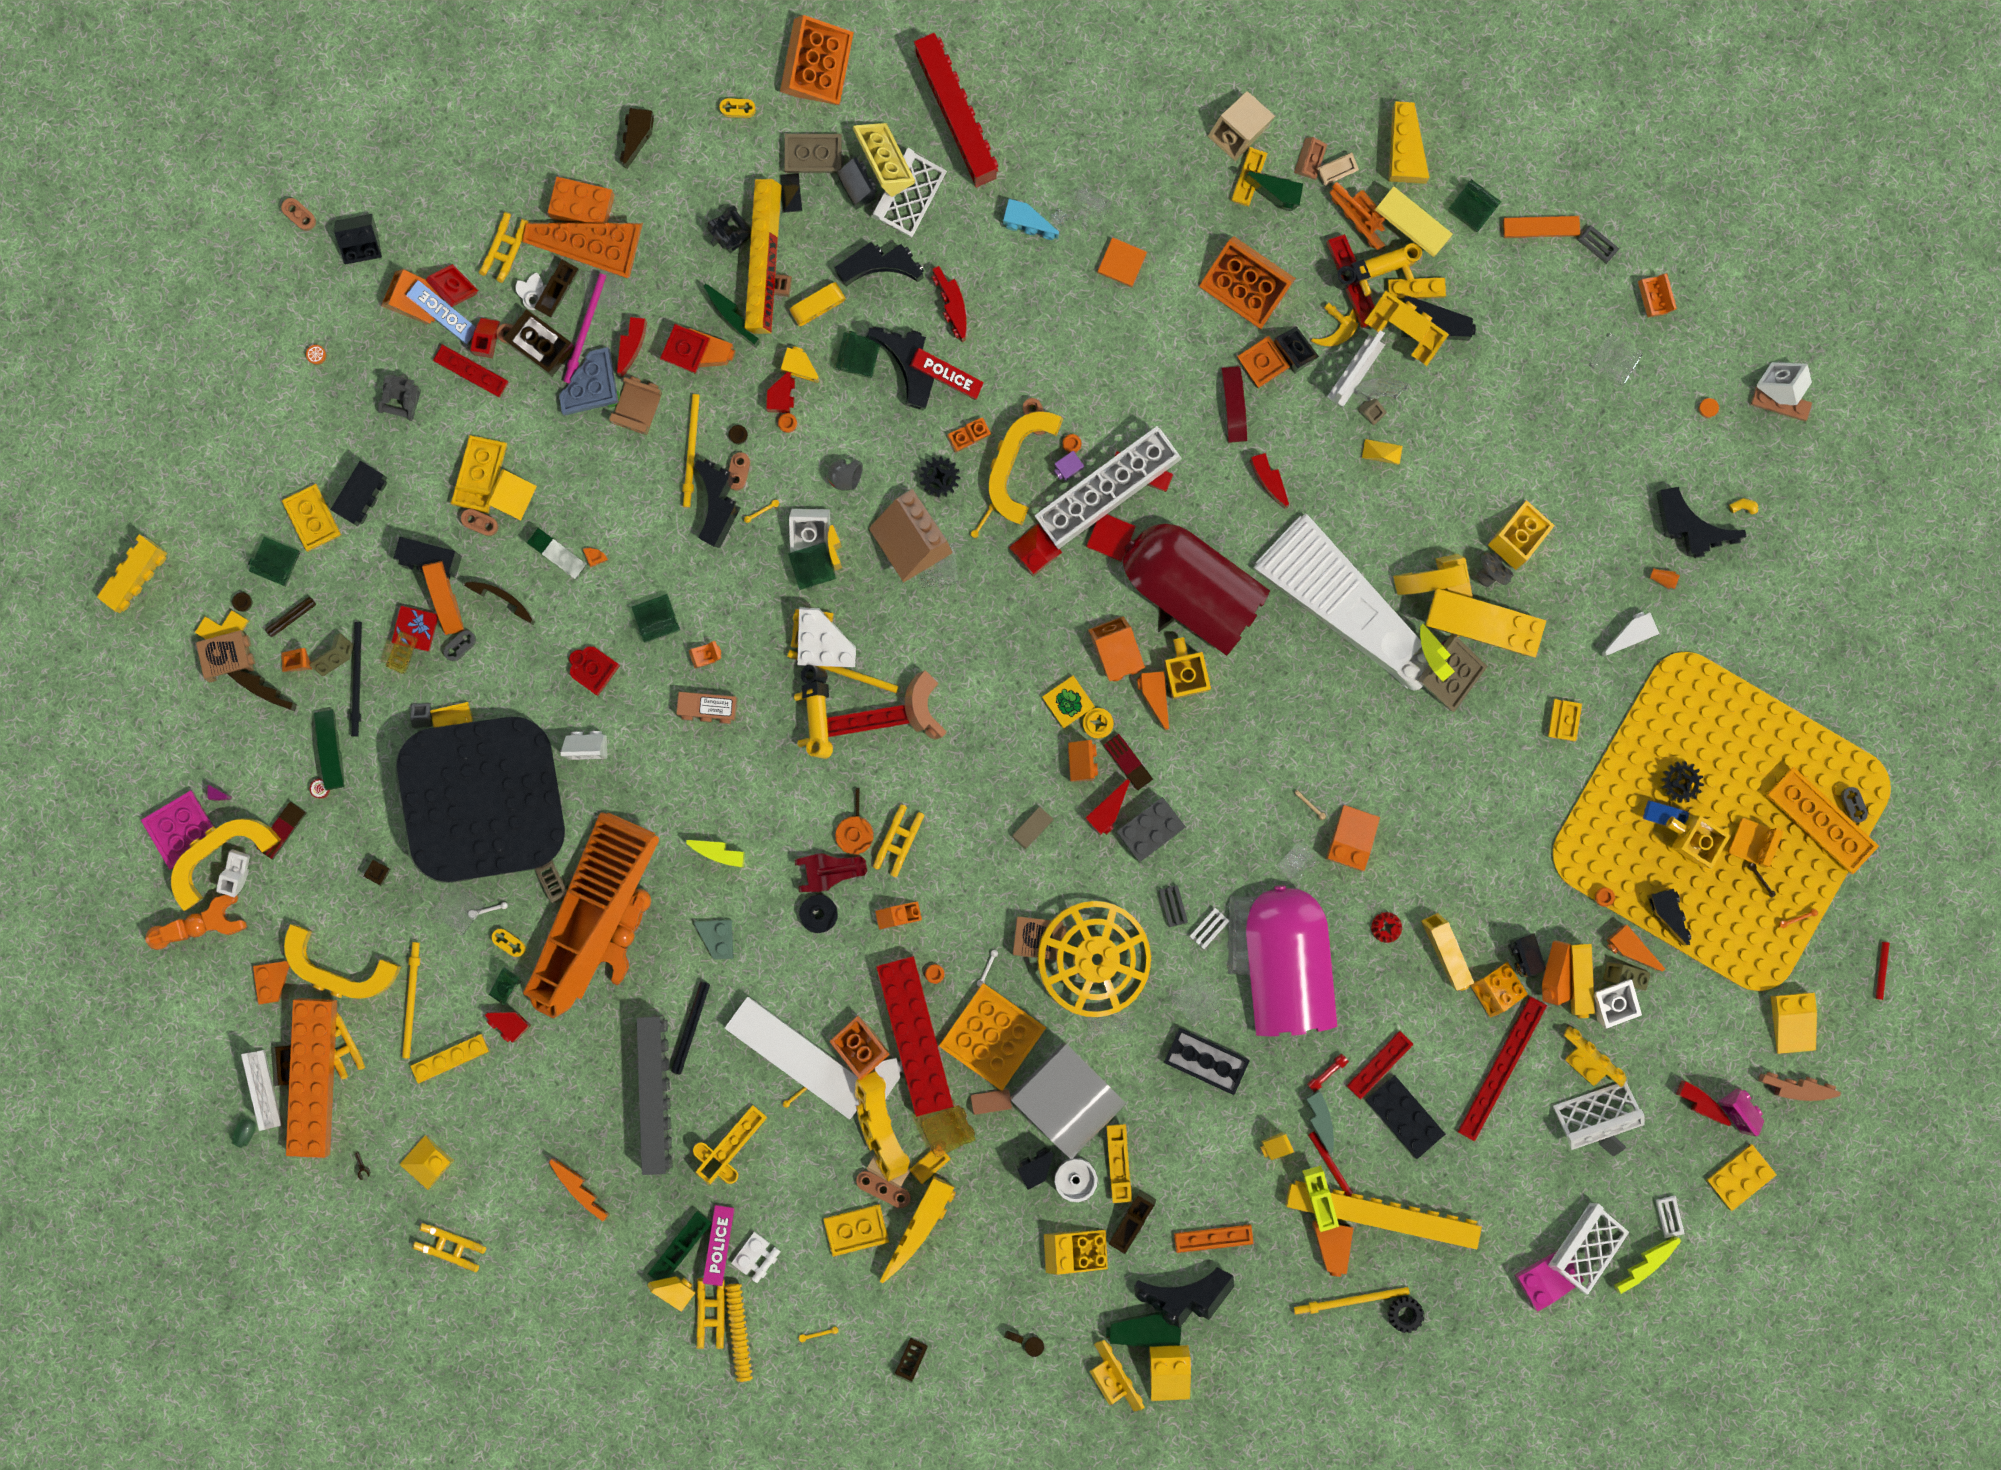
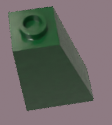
[1106,1311,1182,1347]

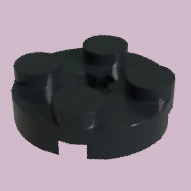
[799,895,838,933]

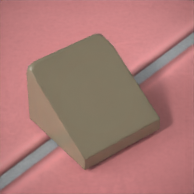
[1358,397,1387,426]

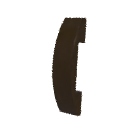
[464,582,535,625]

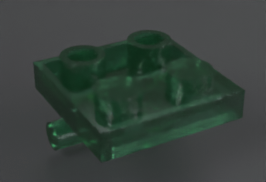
[1448,179,1501,233]
[835,331,880,378]
[248,537,301,587]
[788,542,837,590]
[631,594,681,643]

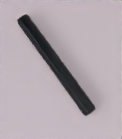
[671,981,710,1075]

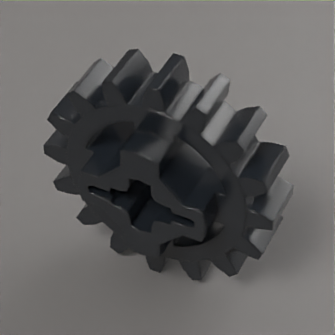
[919,456,961,498]
[1660,761,1704,803]

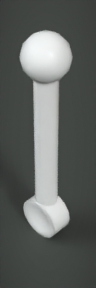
[469,902,508,918]
[977,950,998,987]

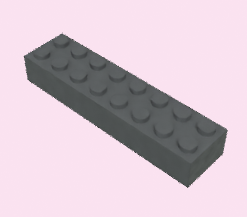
[637,1016,673,1175]

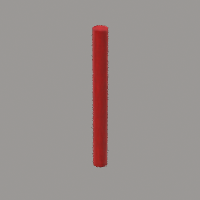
[1308,1131,1353,1197]

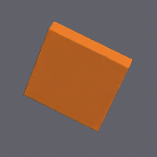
[1097,237,1147,287]
[1237,336,1290,389]

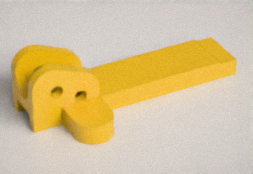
[693,1105,767,1186]

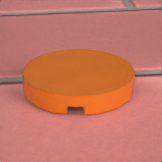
[835,816,874,854]

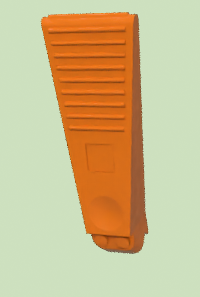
[523,812,659,1018]

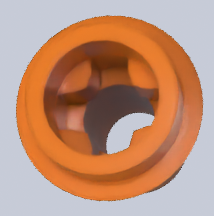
[1650,568,1680,589]

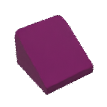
[208,785,232,801]

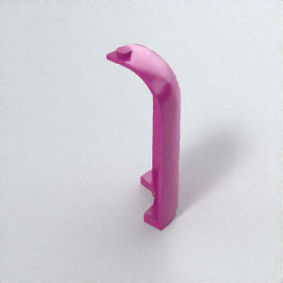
[1246,885,1338,1036]

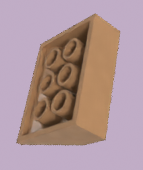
[869,489,953,583]

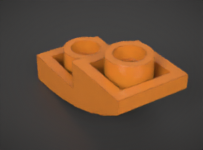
[947,417,991,453]

